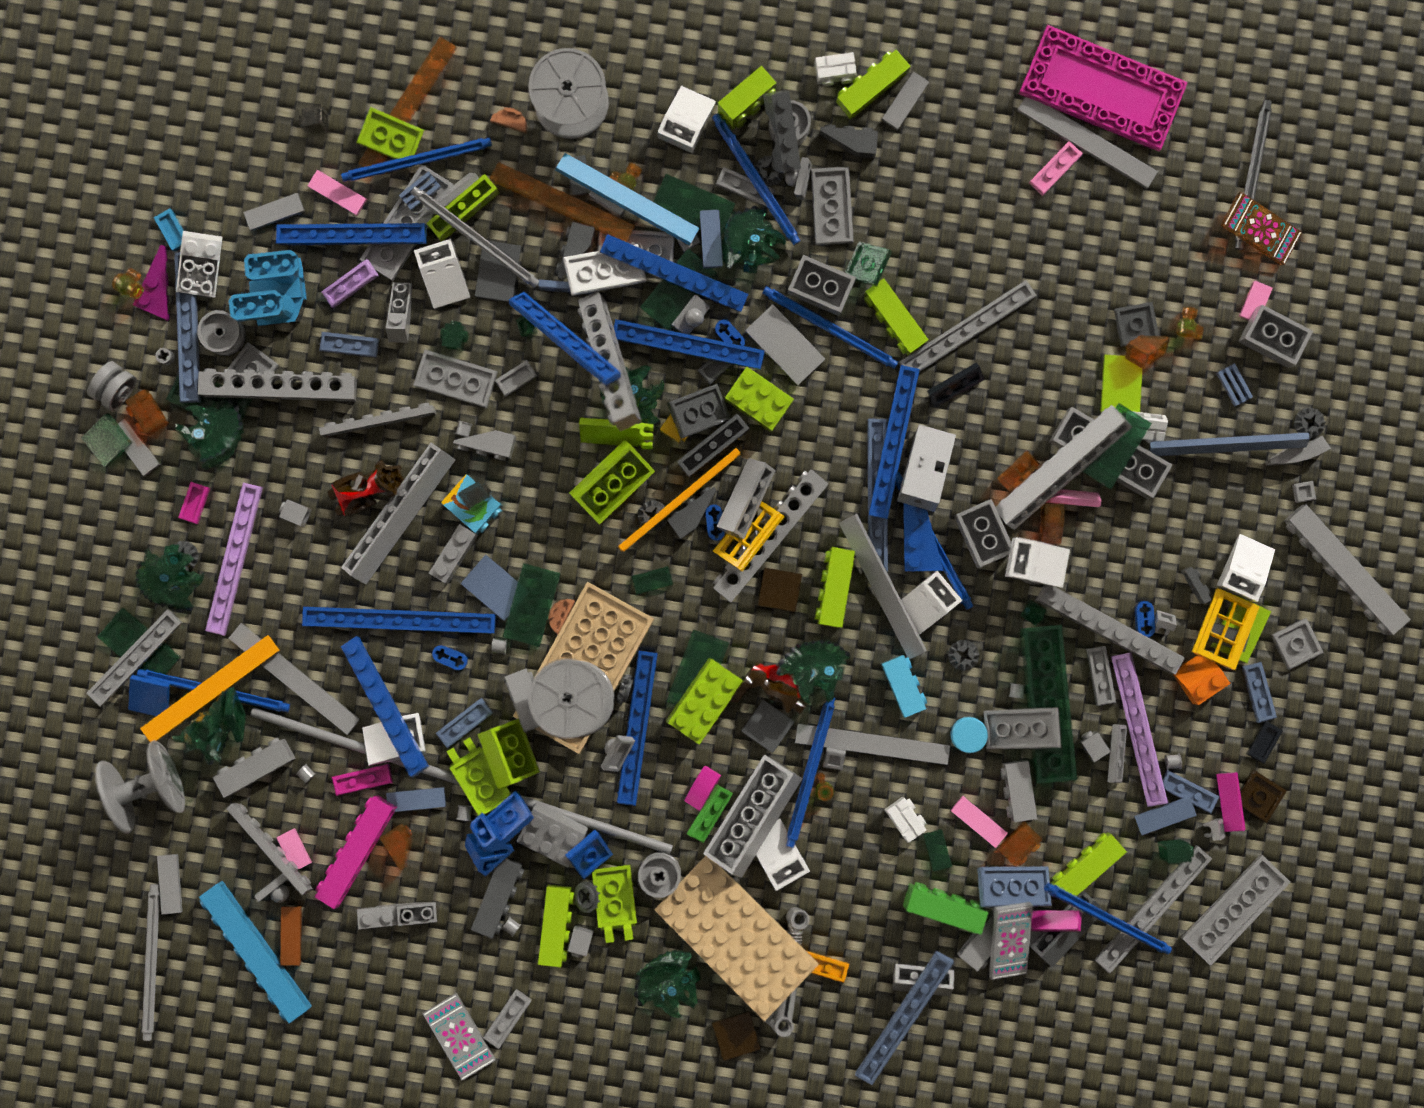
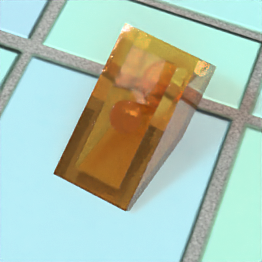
[1125,335,1170,369]
[997,450,1040,492]
[1041,504,1064,544]
[380,824,413,870]

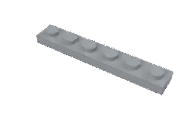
[319,403,436,437]
[87,610,183,707]
[226,803,313,895]

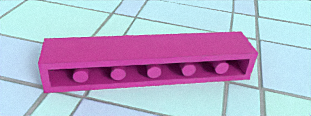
[315,795,397,909]

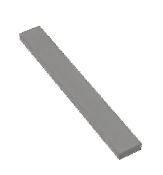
[1017,97,1158,189]
[898,280,1037,372]
[839,514,927,659]
[229,623,360,735]
[795,723,950,765]
[1094,845,1212,974]

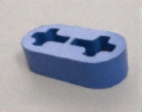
[715,320,745,346]
[706,505,725,541]
[1134,601,1155,637]
[432,645,468,670]

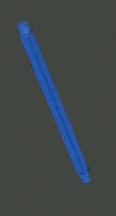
[712,113,801,246]
[341,138,492,182]
[762,286,898,369]
[895,472,974,610]
[136,669,290,713]
[786,696,835,848]
[1044,883,1172,955]

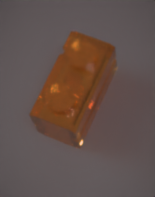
[125,389,169,435]
[996,821,1042,867]

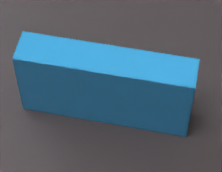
[154,208,184,252]

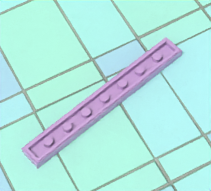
[205,483,263,636]
[1111,652,1168,807]

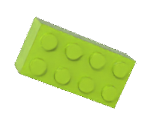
[569,440,655,525]
[814,547,855,628]
[666,658,743,745]

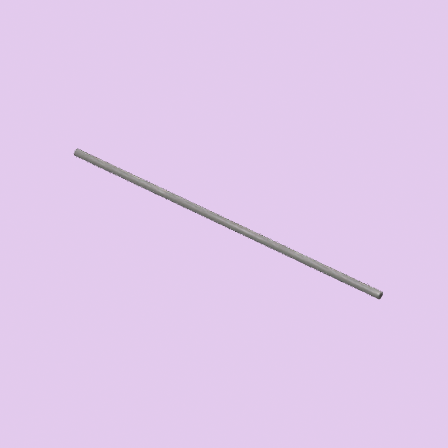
[250,707,673,854]

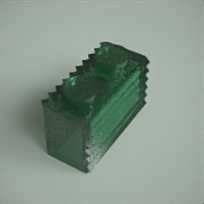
[1158,839,1194,865]

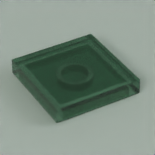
[845,241,892,287]
[81,413,133,467]
[224,687,246,743]

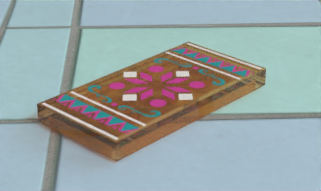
[1220,192,1302,265]

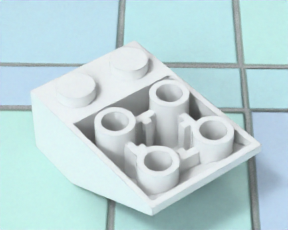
[657,86,716,153]
[176,231,222,297]
[414,239,470,309]
[1216,534,1275,602]
[1005,537,1070,588]
[901,571,962,635]
[362,713,426,766]
[756,818,810,891]

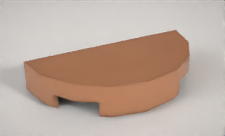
[490,108,527,134]
[548,599,576,634]

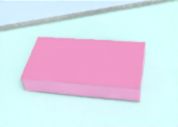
[1239,281,1272,320]
[276,828,312,869]

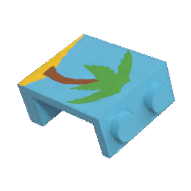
[441,474,503,534]

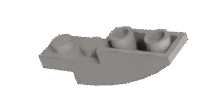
[357,902,437,929]

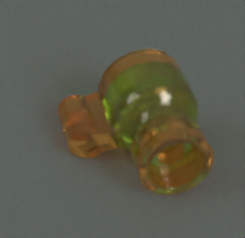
[609,163,642,191]
[112,268,144,299]
[1176,307,1204,340]
[815,772,834,801]

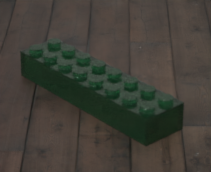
[1020,625,1077,783]

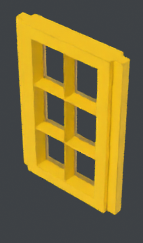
[713,501,785,572]
[1192,588,1260,670]

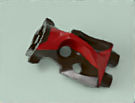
[328,460,404,517]
[730,661,810,714]

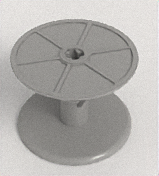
[529,48,609,139]
[529,659,614,738]
[96,740,185,834]

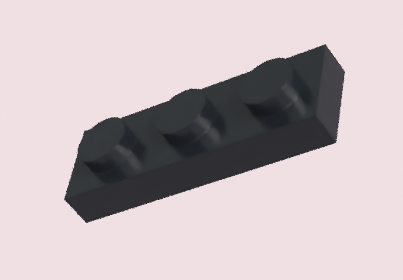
[927,363,985,408]

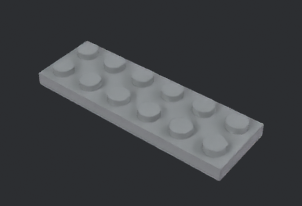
[360,164,454,281]
[1181,854,1290,966]

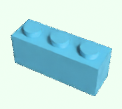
[881,655,927,718]

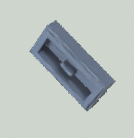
[399,171,442,211]
[1216,363,1253,407]

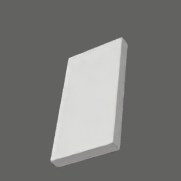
[563,244,647,296]

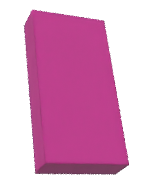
[178,482,210,524]

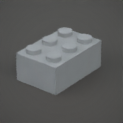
[787,255,856,316]
[1238,305,1313,368]
[954,499,1011,568]
[516,802,588,868]

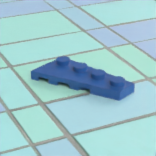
[904,503,943,571]

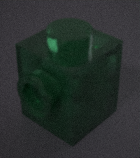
[440,321,469,351]

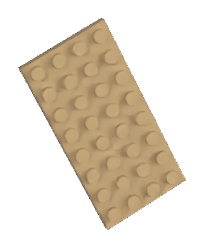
[513,582,654,754]
[654,856,819,1021]

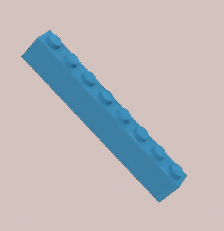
[199,881,312,1023]

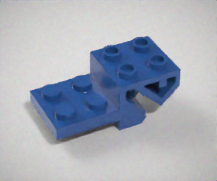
[465,790,534,876]

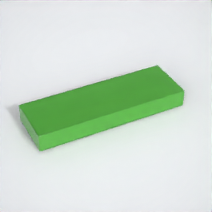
[687,784,733,843]

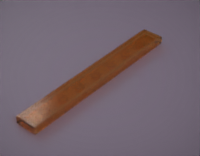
[358,37,457,167]
[490,162,635,242]

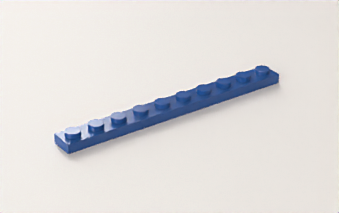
[302,607,496,633]

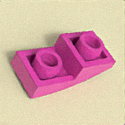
[684,765,721,811]

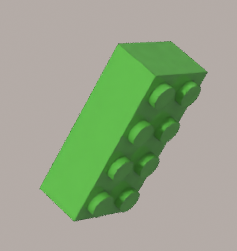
[903,882,988,935]

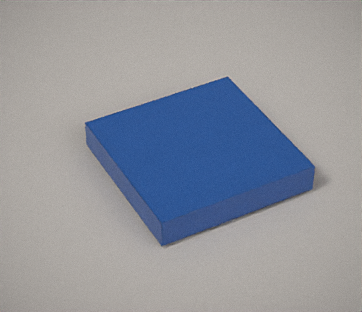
[128,675,170,716]
[565,830,613,880]

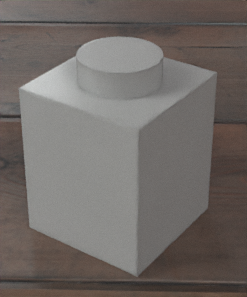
[279,499,312,527]
[1078,731,1111,762]
[568,926,594,958]

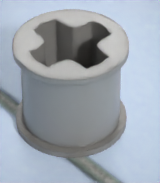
[156,348,175,365]
[455,421,473,437]
[491,638,507,655]
[1009,683,1026,699]
[1165,754,1182,770]
[295,764,316,784]
[456,805,473,821]
[501,917,521,937]

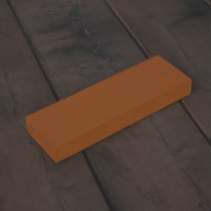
[280,906,302,965]

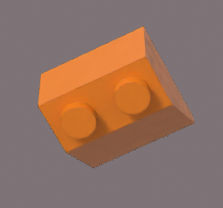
[1173,655,1231,705]

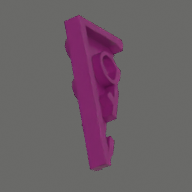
[133,245,169,321]

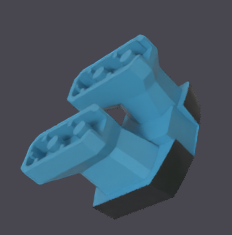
[229,250,307,326]

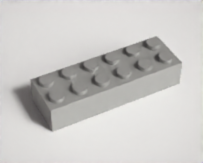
[1049,407,1172,500]
[703,755,803,878]

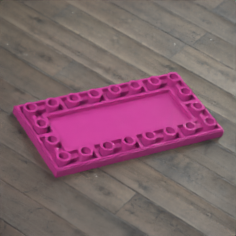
[1019,25,1188,152]

